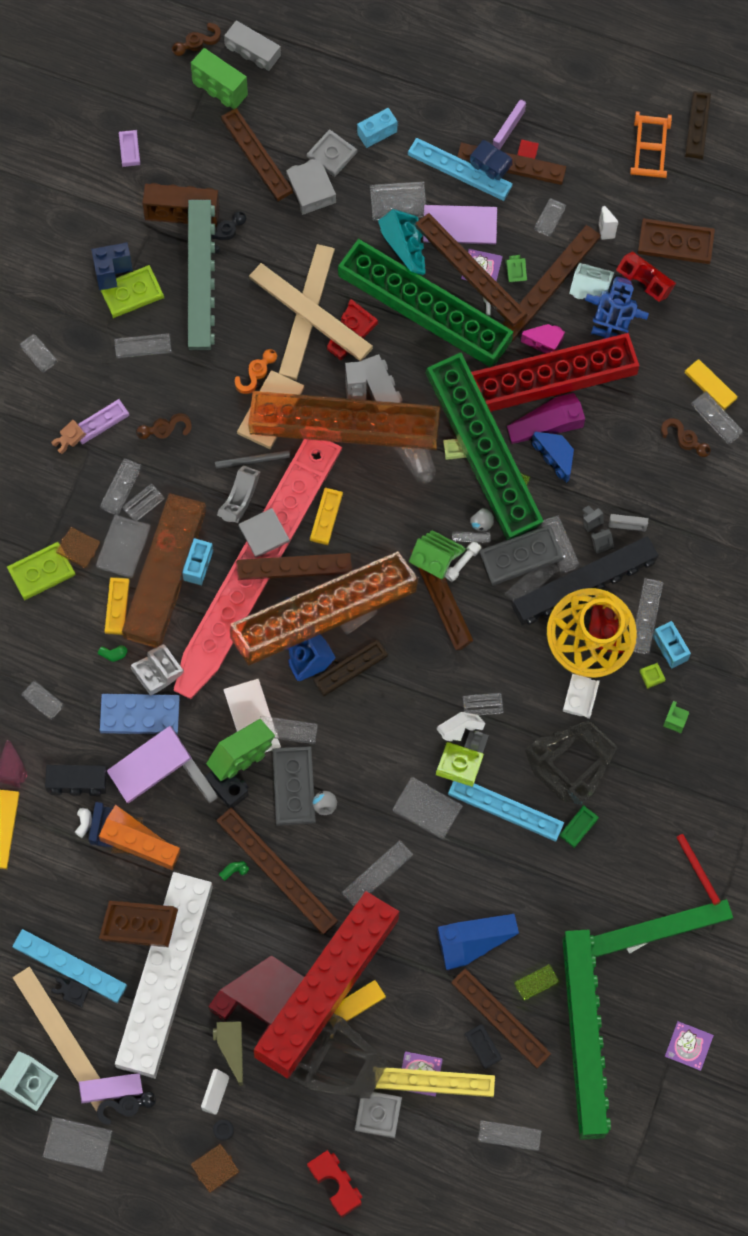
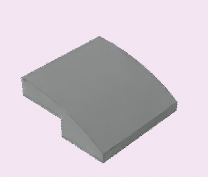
[131,644,184,696]

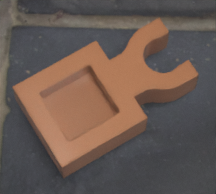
[51,420,87,454]

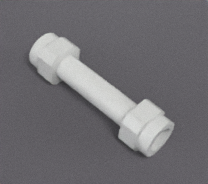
[445,541,481,582]

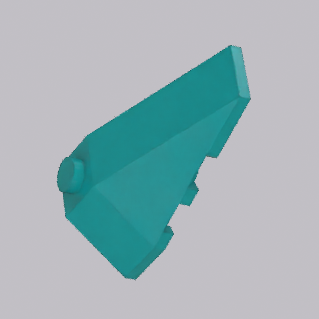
[378,209,426,275]

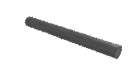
[215,450,290,469]

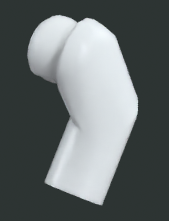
[75,808,92,838]

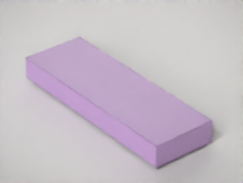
[493,100,526,150]
[78,399,129,445]
[79,1073,143,1103]

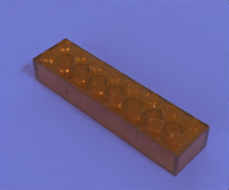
[122,493,206,648]

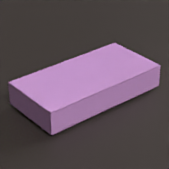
[119,130,140,167]

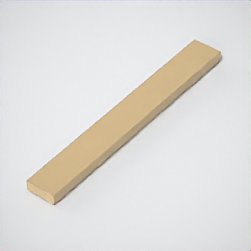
[279,244,335,380]
[249,263,373,361]
[13,967,114,1112]

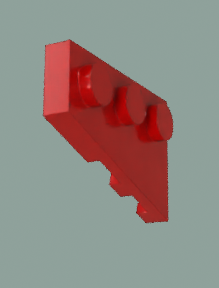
[327,299,378,360]
[588,595,624,655]

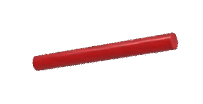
[676,834,721,905]

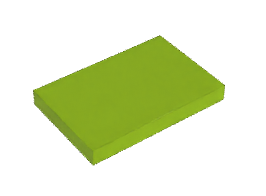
[100,265,164,318]
[7,542,75,601]

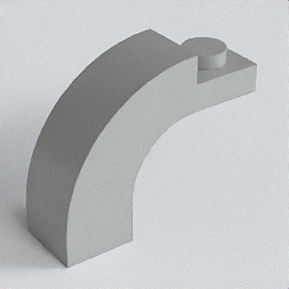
[217,465,260,523]

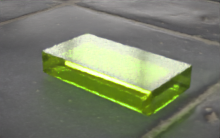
[514,964,559,1001]

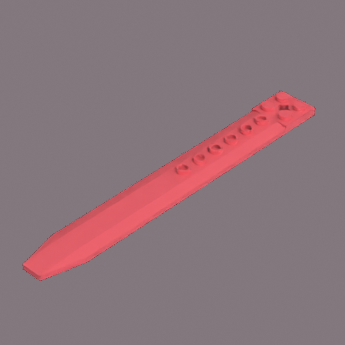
[174,431,342,699]

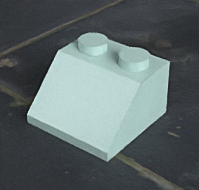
[569,263,614,299]
[0,1051,58,1111]

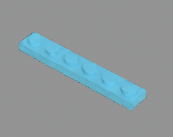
[408,138,513,201]
[448,781,564,842]
[12,929,127,1004]

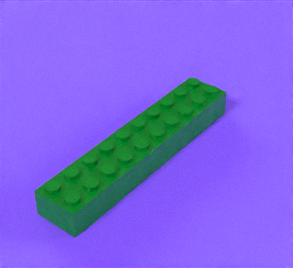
[338,239,514,367]
[425,352,544,540]
[562,930,611,1140]

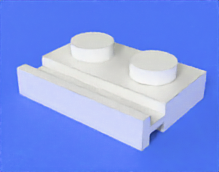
[563,674,599,719]

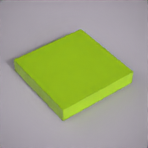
[436,742,484,787]

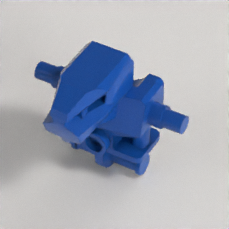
[585,276,649,339]

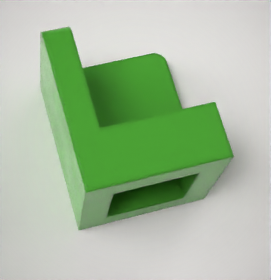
[663,701,689,733]

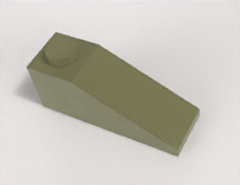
[213,1022,243,1086]

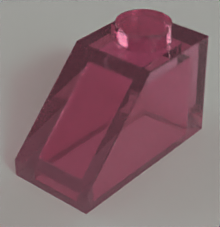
[0,740,27,788]

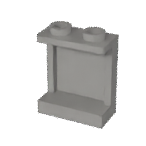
[286,158,336,215]

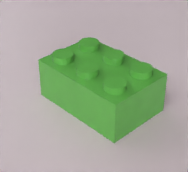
[191,48,248,109]
[206,718,275,781]

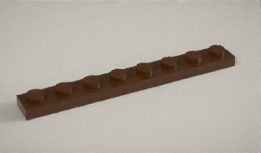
[415,213,527,327]
[502,225,601,342]
[216,808,338,935]

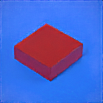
[517,139,539,159]

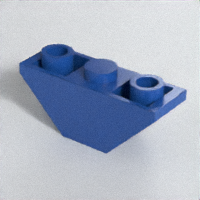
[532,432,574,483]

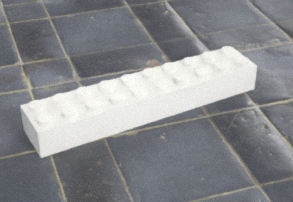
[115,872,213,1079]

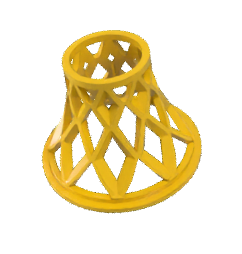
[547,588,637,678]

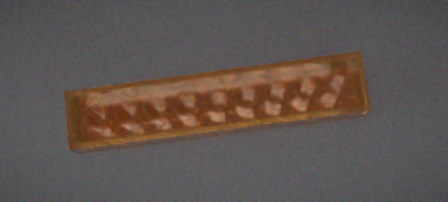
[248,391,441,450]
[230,551,418,666]

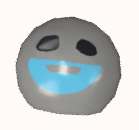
[470,508,494,532]
[312,791,337,815]

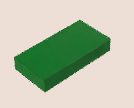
[559,805,599,848]

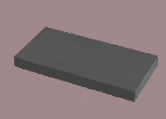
[479,525,564,586]
[272,746,316,826]

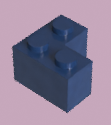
[91,242,133,290]

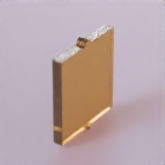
[56,527,100,568]
[191,1144,239,1193]

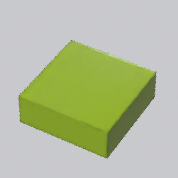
[639,663,666,689]

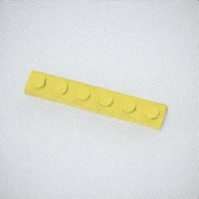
[372,1067,495,1097]

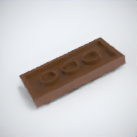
[638,218,715,264]
[99,901,178,948]

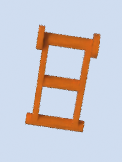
[630,111,672,178]

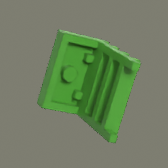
[409,530,466,579]

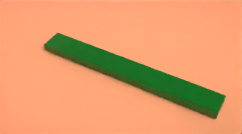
[591,899,733,957]

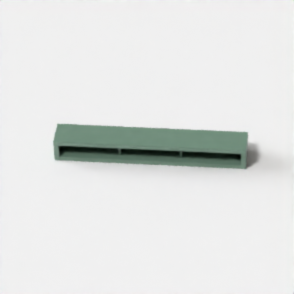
[188,200,215,350]

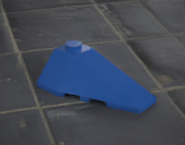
[277,598,336,681]
[437,914,519,970]

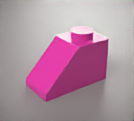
[521,324,565,354]

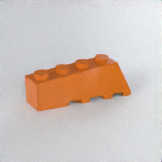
[99,805,180,871]

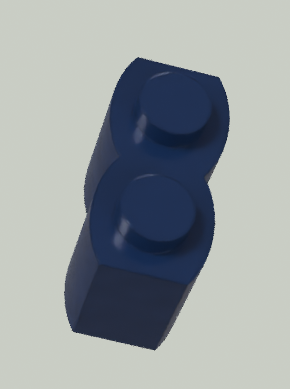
[470,140,512,181]

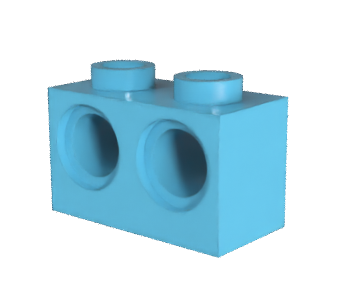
[357,108,398,148]
[182,538,213,586]
[653,621,691,669]

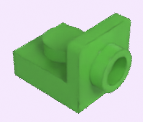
[505,255,527,282]

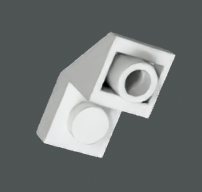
[437,712,485,741]

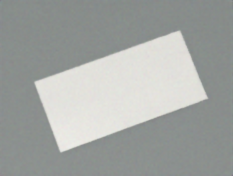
[223,679,281,752]

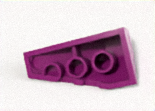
[507,393,585,444]

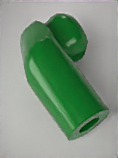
[98,645,128,662]
[219,861,249,881]

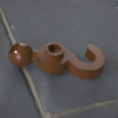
[172,23,221,56]
[136,413,192,439]
[661,418,711,458]

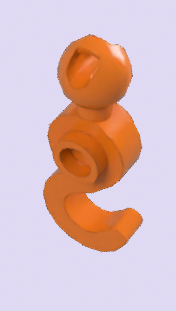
[235,349,277,394]

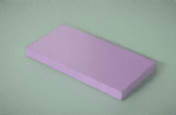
[423,205,497,244]
[107,726,192,803]

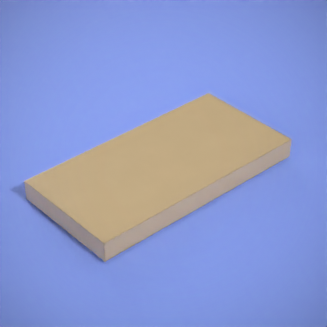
[237,370,304,449]

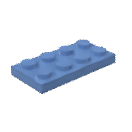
[100,694,180,735]

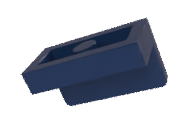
[88,802,113,848]

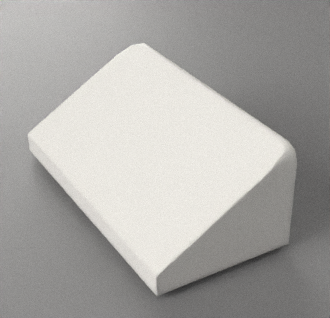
[599,206,618,240]
[201,1069,229,1115]

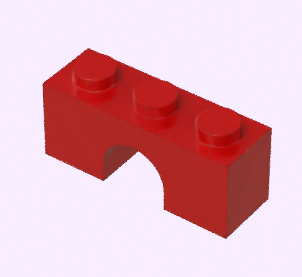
[616,252,676,302]
[307,1150,363,1218]

